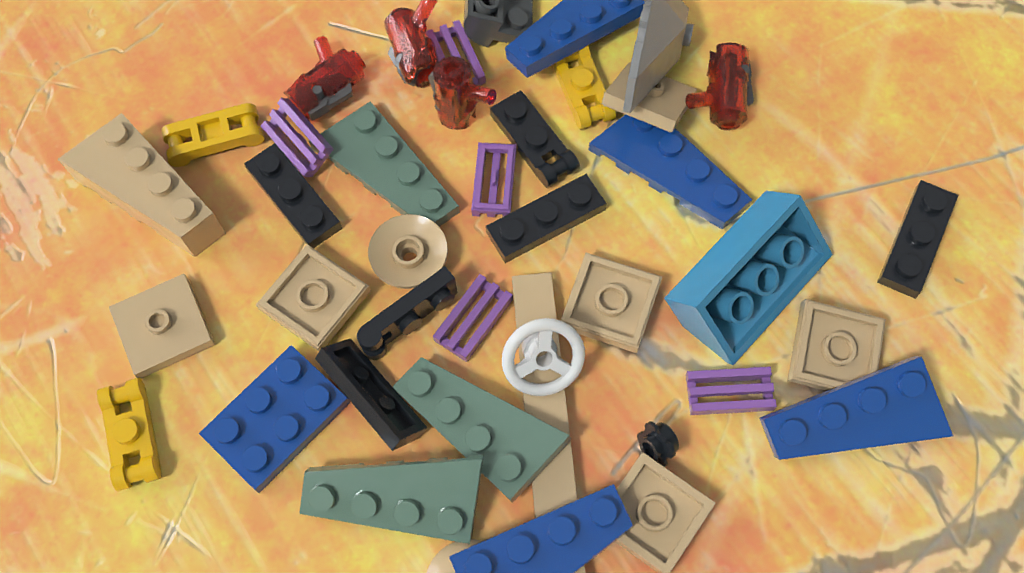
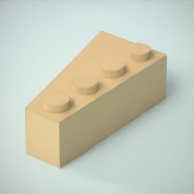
[58,113,226,257]

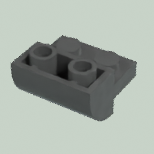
[464,0,533,47]

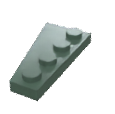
[309,101,460,227]
[393,357,572,503]
[299,455,484,544]

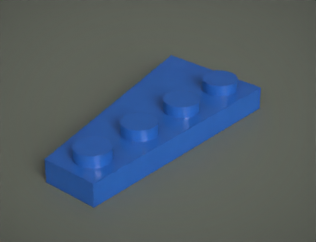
[505,0,645,78]
[589,114,752,229]
[449,484,633,573]

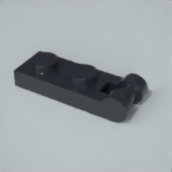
[490,90,580,188]
[357,266,458,360]

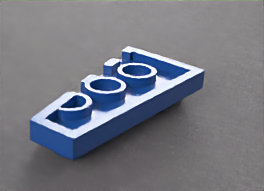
[759,356,953,460]

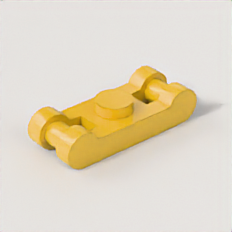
[552,45,616,130]
[161,103,264,167]
[96,377,161,492]

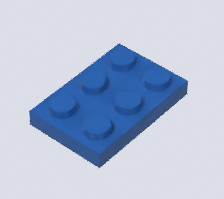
[199,345,350,493]

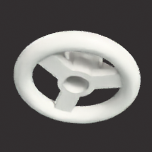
[502,318,585,396]

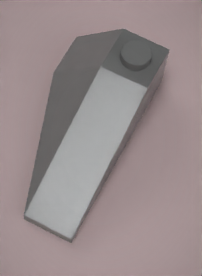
[623,0,694,113]

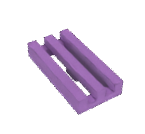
[426,20,486,92]
[261,97,333,177]
[471,142,516,217]
[433,274,513,362]
[686,367,777,415]

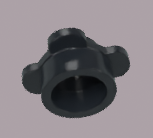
[637,421,679,467]

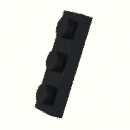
[244,143,342,249]
[486,174,606,263]
[877,180,958,299]
[315,338,427,451]

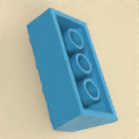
[664,190,833,365]

